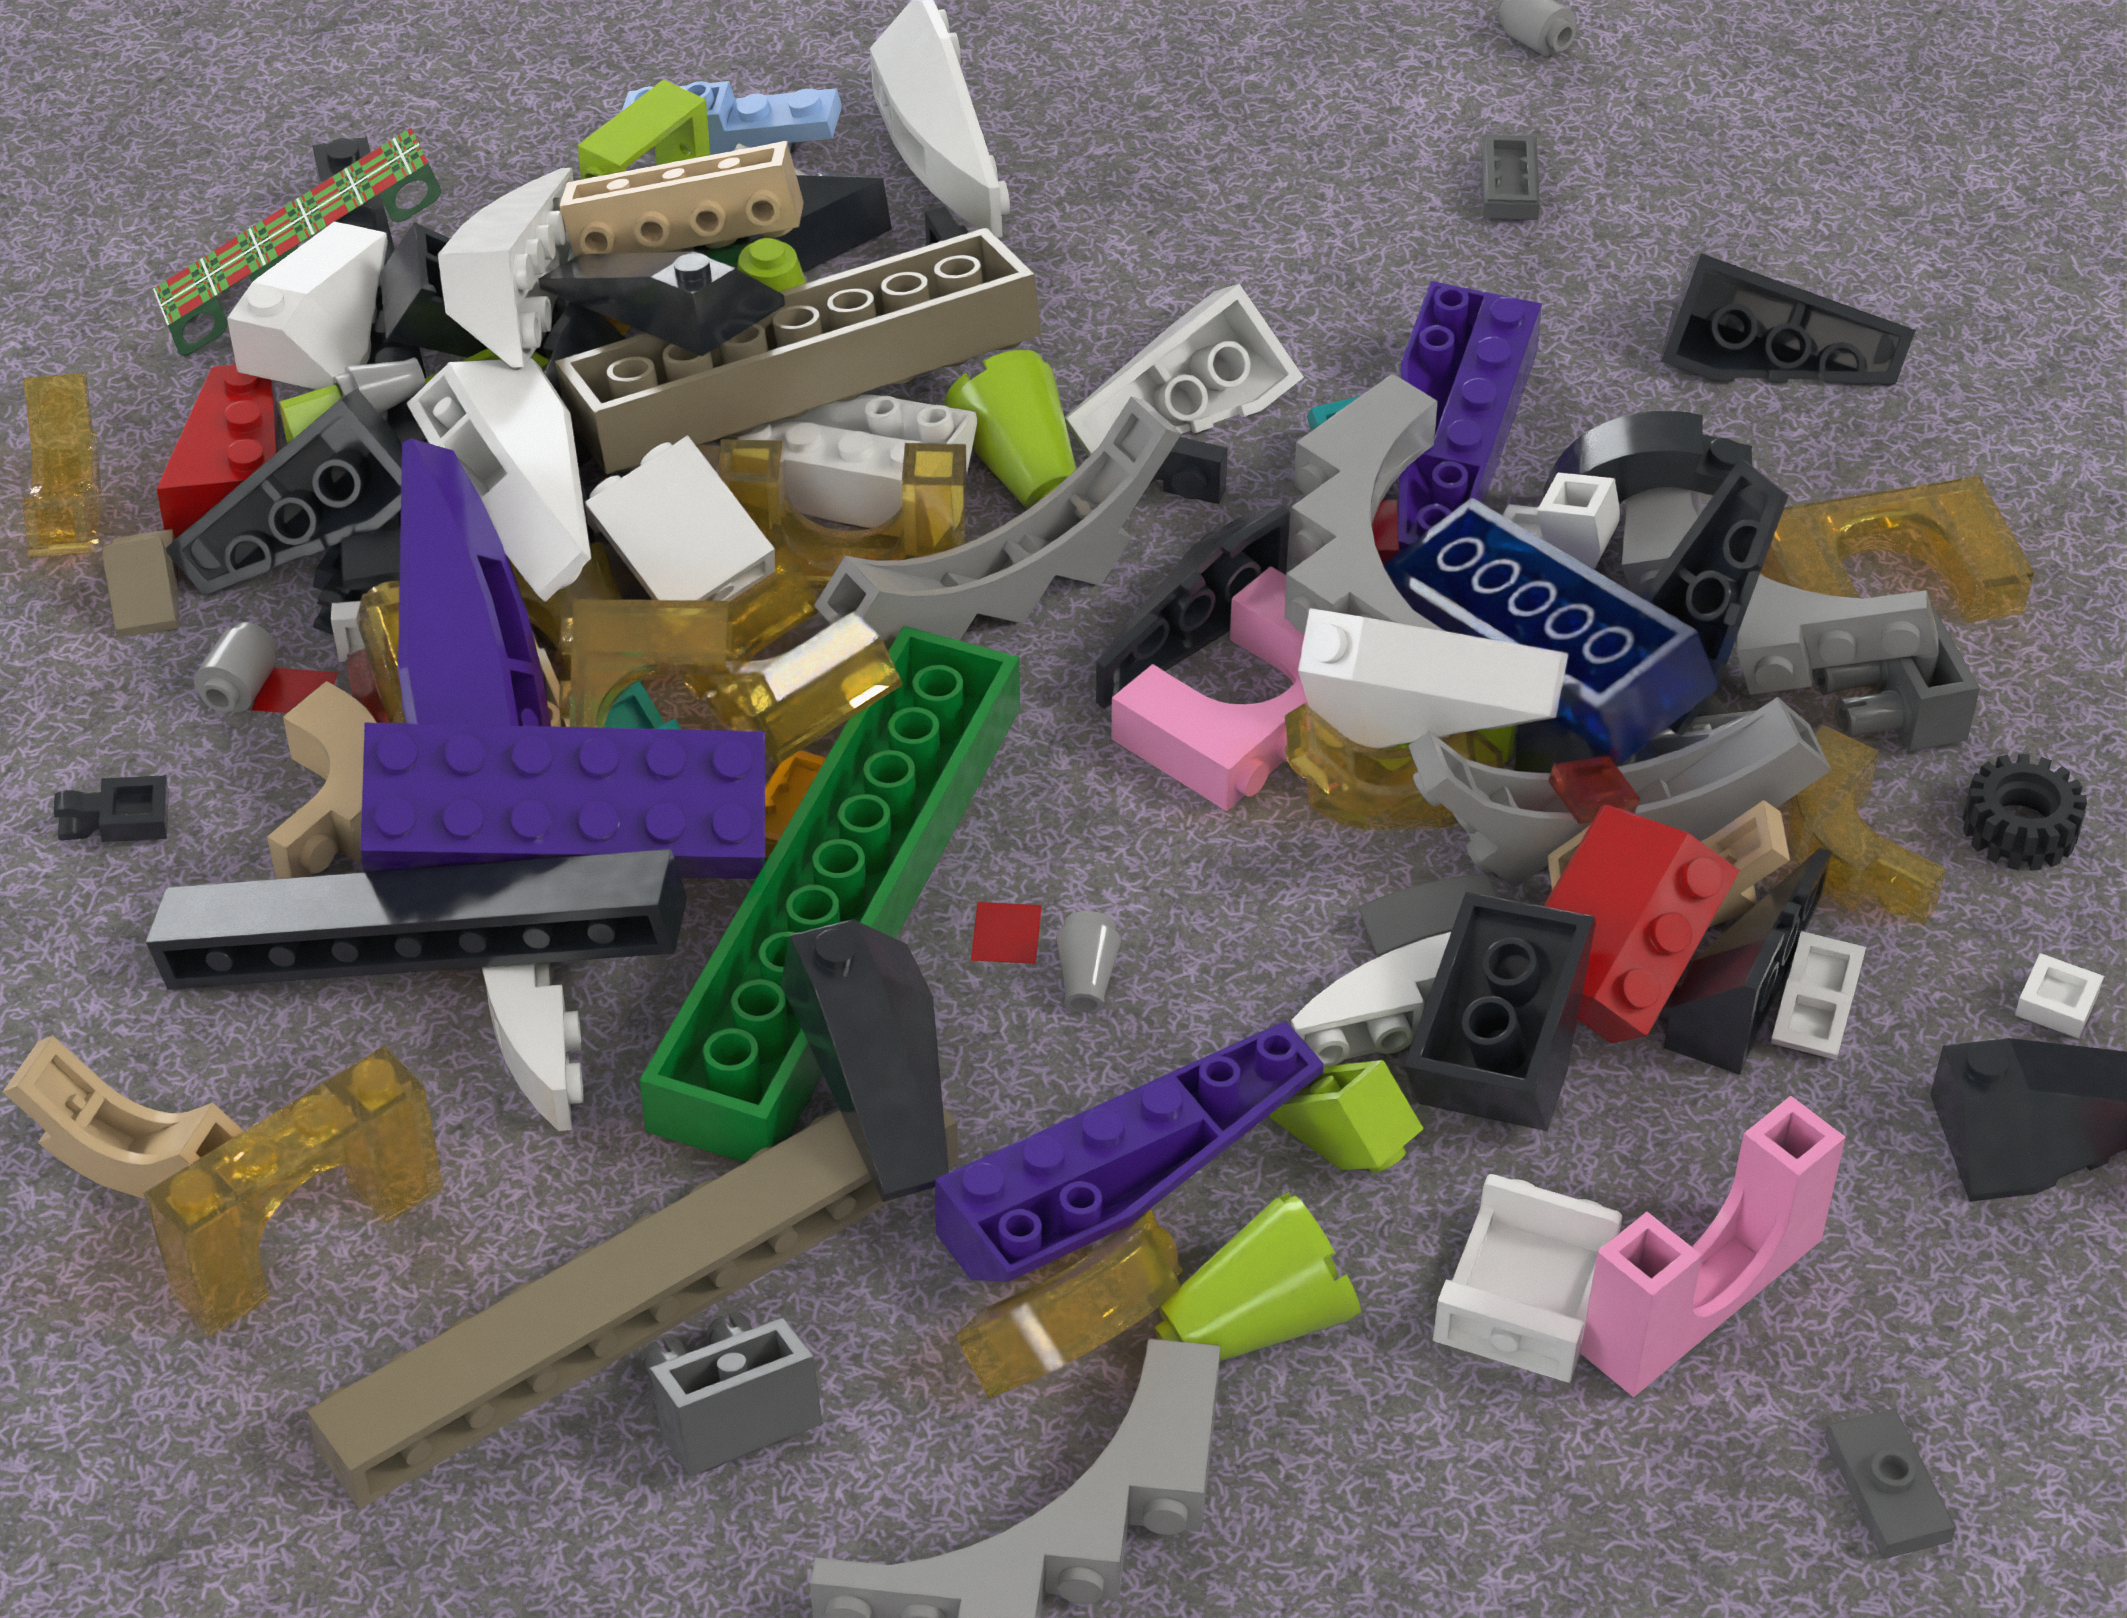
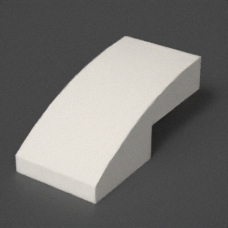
[1771,931,1866,1060]

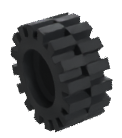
[1962,754,2087,871]

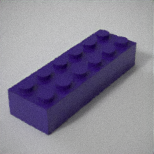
[360,722,765,879]

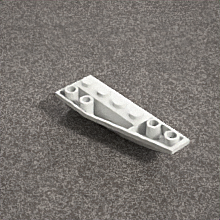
[870,0,1010,238]
[438,167,574,368]
[407,358,591,602]
[697,394,977,540]

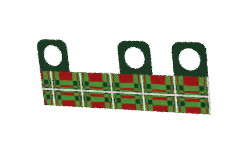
[153,128,441,356]

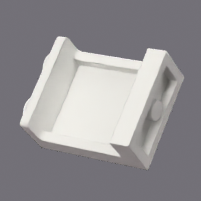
[585,436,775,639]
[1433,1174,1622,1383]

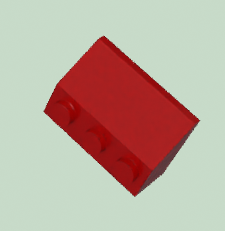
[1543,805,1740,1043]

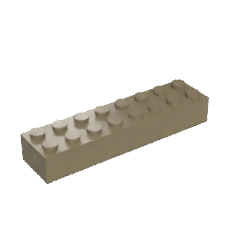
[555,227,1041,474]

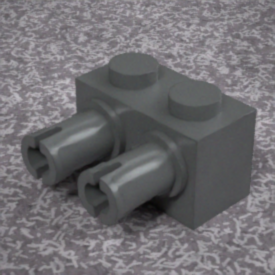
[1812,602,1980,751]
[641,1312,823,1476]

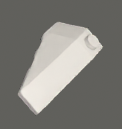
[227,222,388,390]
[1064,284,1304,456]
[1298,608,1568,751]

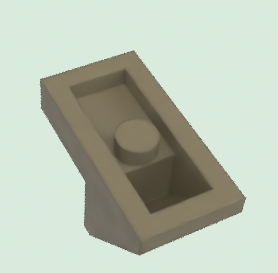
[102,529,179,637]

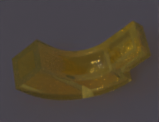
[22,373,101,559]
[1284,703,1504,831]
[1787,725,1946,925]
[955,1209,1183,1398]

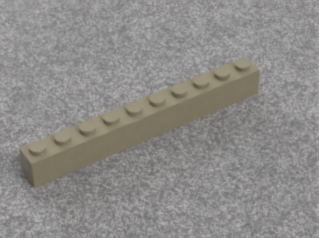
[306,1107,959,1510]

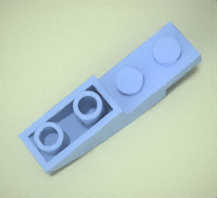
[622,81,842,155]

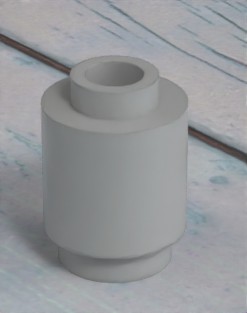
[1498,0,1576,57]
[194,622,277,713]

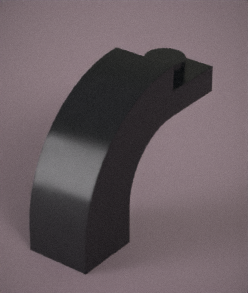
[1543,411,1752,505]

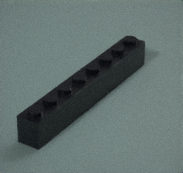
[146,849,687,990]

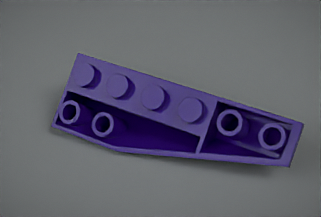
[1398,281,1542,562]
[398,438,551,727]
[935,1021,1324,1282]

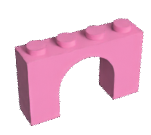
[1111,566,1317,811]
[1580,1096,1846,1398]

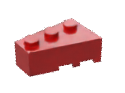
[156,363,281,539]

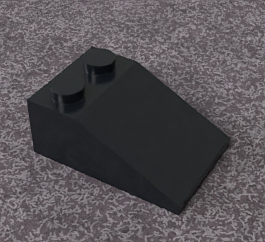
[1404,892,1596,1131]

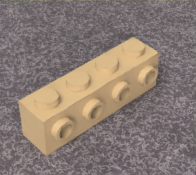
[559,141,804,257]

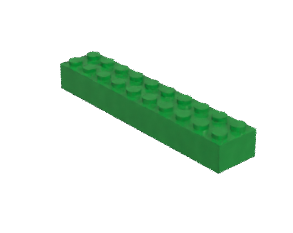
[639,625,1020,1163]

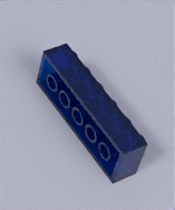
[1383,498,1719,763]

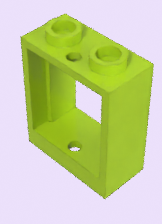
[577,79,710,180]

